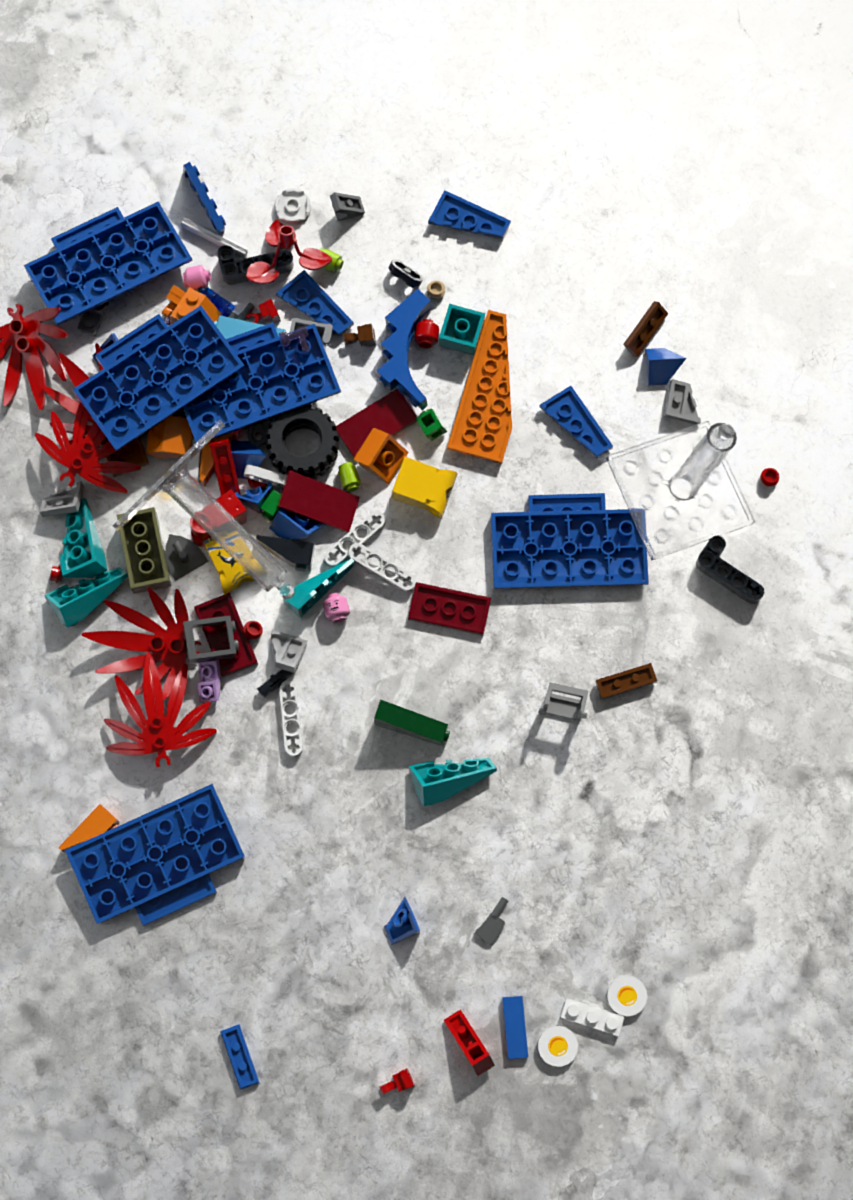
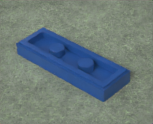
[502,996,528,1059]
[220,1024,260,1090]

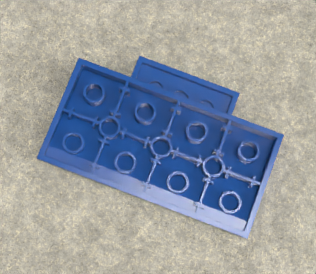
[24,201,193,326]
[73,305,245,452]
[183,323,341,444]
[491,493,649,589]
[65,784,245,926]

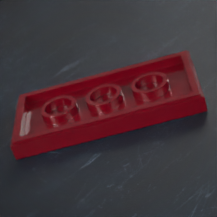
[336,389,417,458]
[277,470,360,533]
[408,582,491,636]
[194,593,258,678]

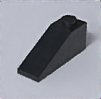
[256,535,315,571]

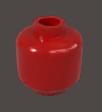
[414,319,439,349]

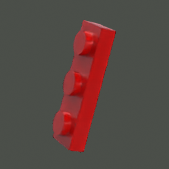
[209,439,241,496]

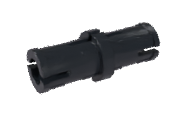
[257,669,295,698]

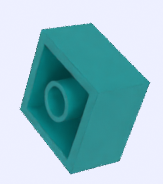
[439,303,486,355]

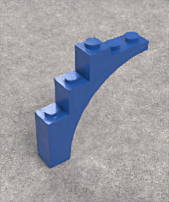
[377,289,432,411]

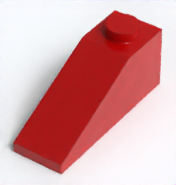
[444,1009,495,1076]

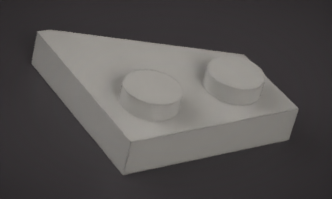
[664,379,701,425]
[40,481,84,517]
[271,629,308,673]

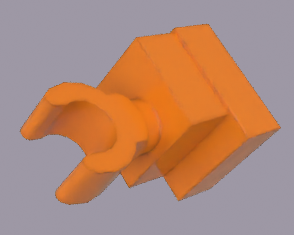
[162,285,186,319]

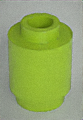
[319,248,344,273]
[338,462,361,492]

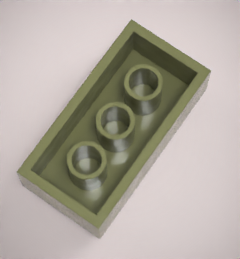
[116,507,172,594]

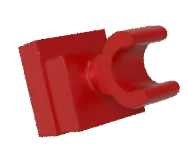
[246,299,280,324]
[379,1068,415,1094]

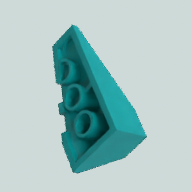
[60,498,108,578]
[283,558,355,619]
[44,567,128,627]
[409,758,497,806]

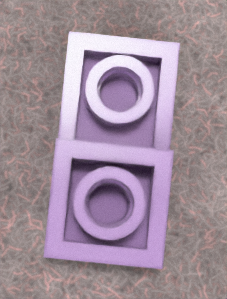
[197,660,220,702]

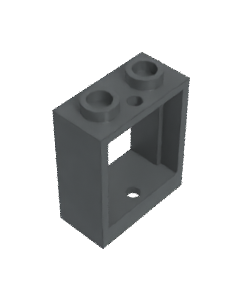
[183,616,239,664]

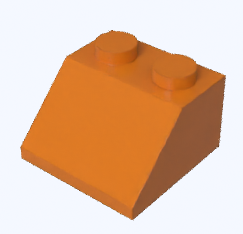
[170,287,222,325]
[147,415,193,460]
[353,428,409,484]

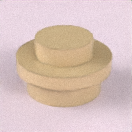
[427,281,445,299]

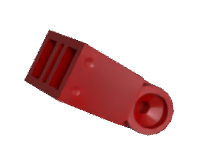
[190,489,247,547]

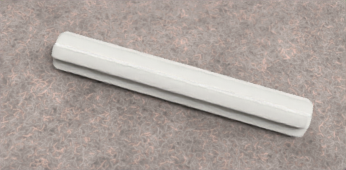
[181,218,248,258]

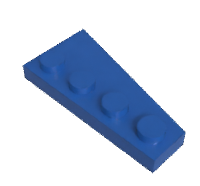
[183,162,226,234]
[428,190,511,239]
[276,270,354,336]
[539,385,613,458]

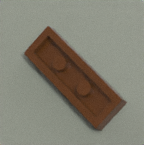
[623,301,668,357]
[595,663,657,700]

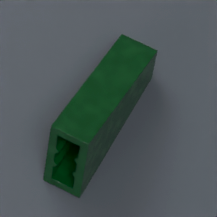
[374,700,450,746]

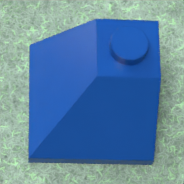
[269,509,324,539]

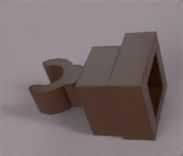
[343,323,377,347]

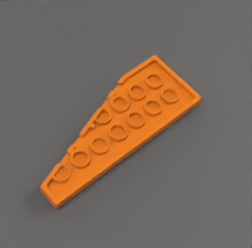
[447,310,512,464]

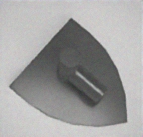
[165,534,209,581]

